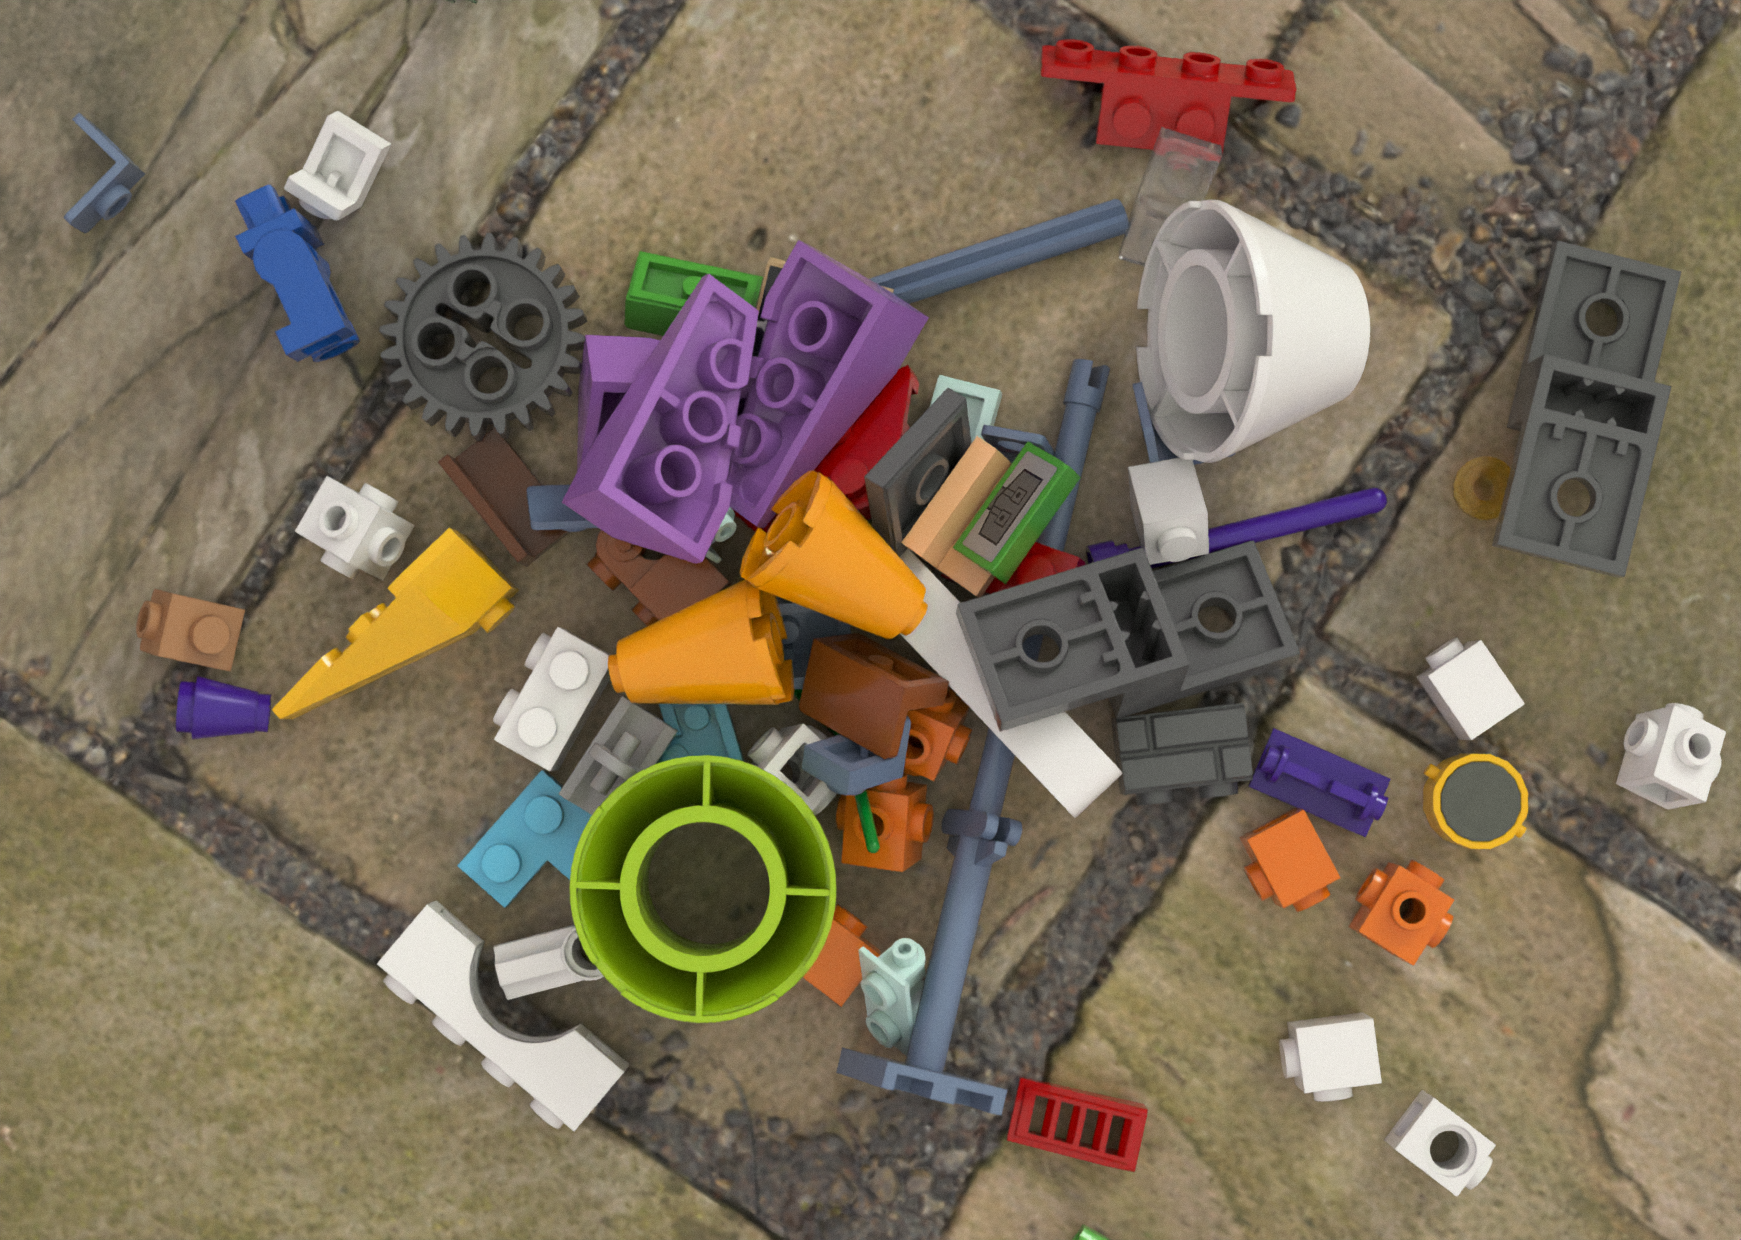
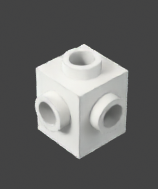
[295,476,415,580]
[1616,703,1726,810]
[748,723,837,815]

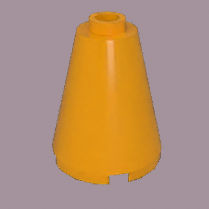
[739,470,928,640]
[608,579,794,705]

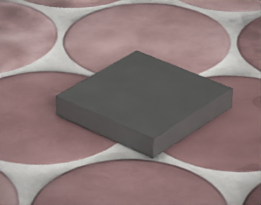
[864,388,971,557]

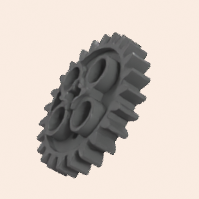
[379,233,588,441]

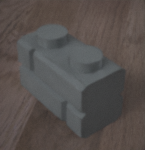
[1111,703,1253,806]

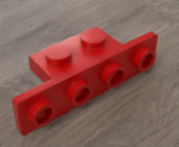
[1041,39,1297,157]

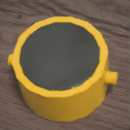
[1423,753,1528,849]

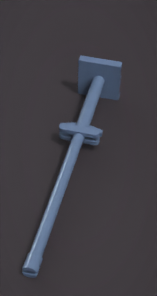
[836,359,1110,1116]

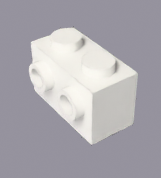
[493,627,611,771]

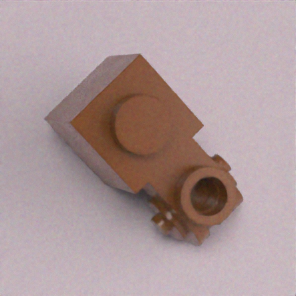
[587,530,732,626]

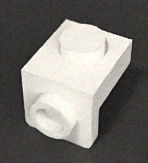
[284,111,391,221]

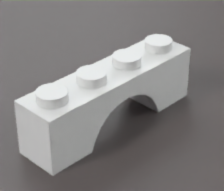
[377,901,630,1131]

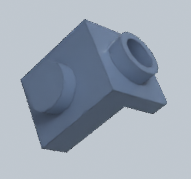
[801,716,911,796]

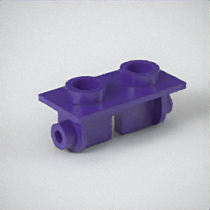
[1248,728,1391,837]

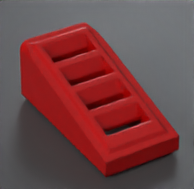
[1006,1076,1148,1172]

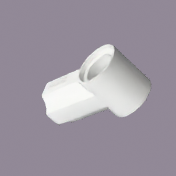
[493,925,604,1000]

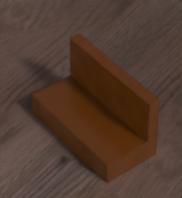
[438,427,570,567]

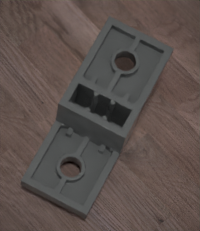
[1492,241,1681,578]
[956,540,1300,732]

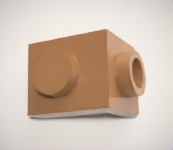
[136,589,245,672]

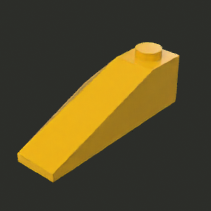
[272,527,519,719]

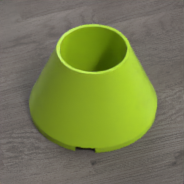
[570,755,837,1023]

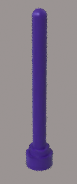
[1086,488,1387,569]

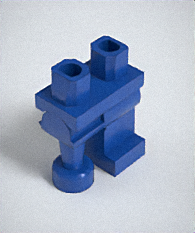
[235,184,360,362]

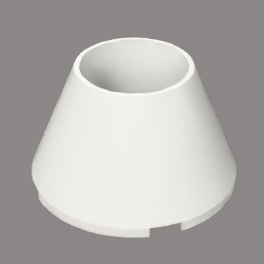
[1136,199,1370,463]

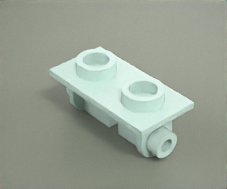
[858,938,926,1056]

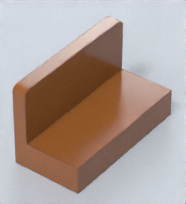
[799,633,949,759]

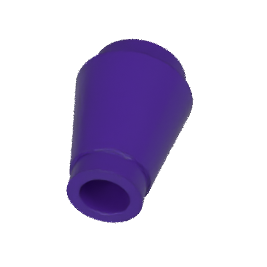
[176,676,271,740]

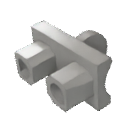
[559,696,678,815]

